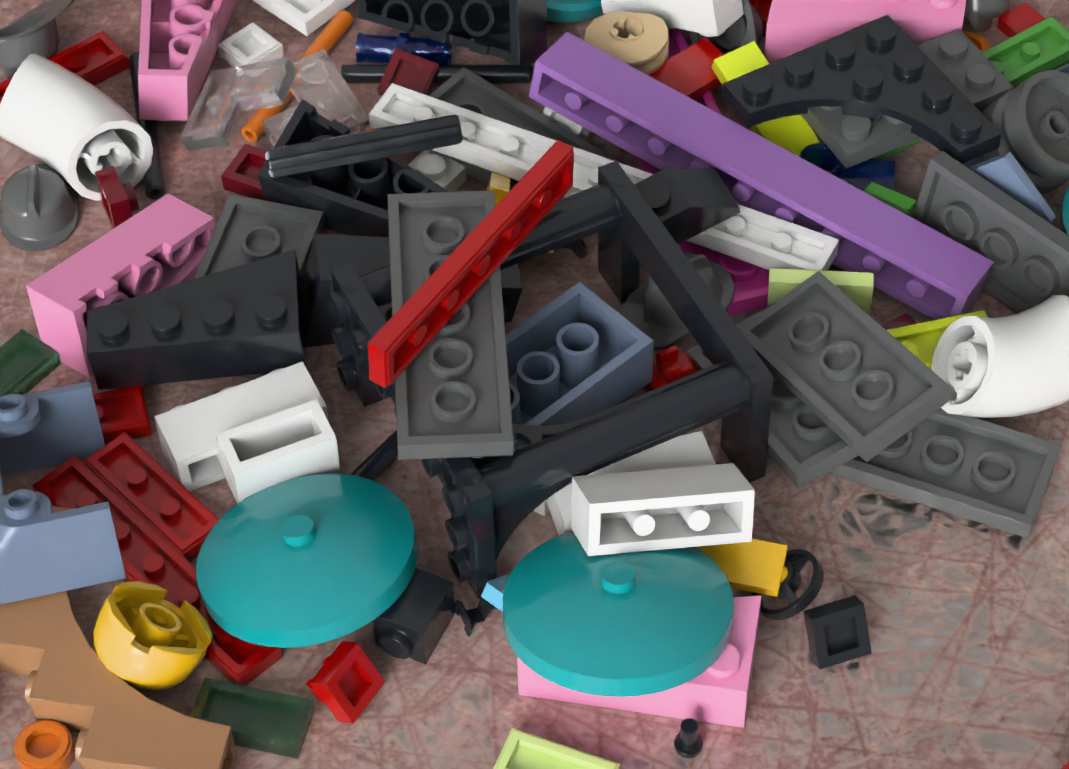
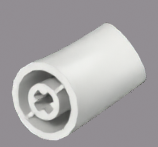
[0,53,153,201]
[931,295,1069,418]

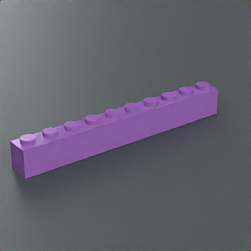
[529,32,994,320]

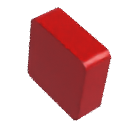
[997,3,1046,38]

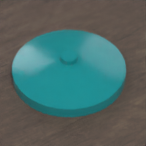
[196,474,419,648]
[502,532,734,697]

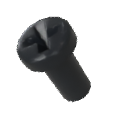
[674,718,703,758]

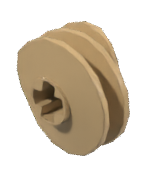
[584,11,669,75]

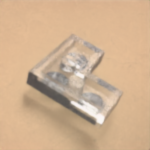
[263,49,370,147]
[180,58,297,151]

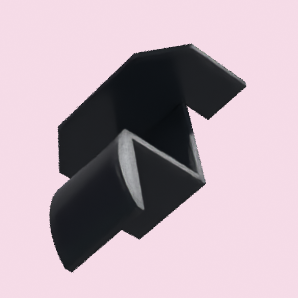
[455,597,497,636]

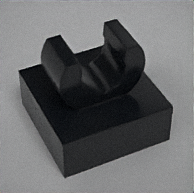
[803,595,872,670]

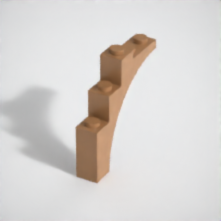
[0,506,237,769]

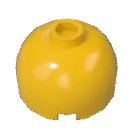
[93,581,212,691]

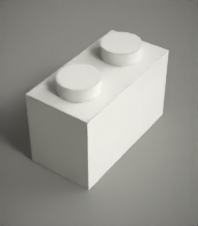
[216,398,341,504]

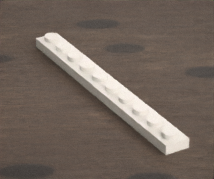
[369,83,839,271]

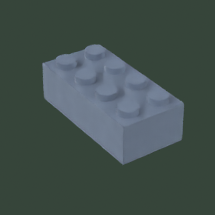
[473,282,654,458]

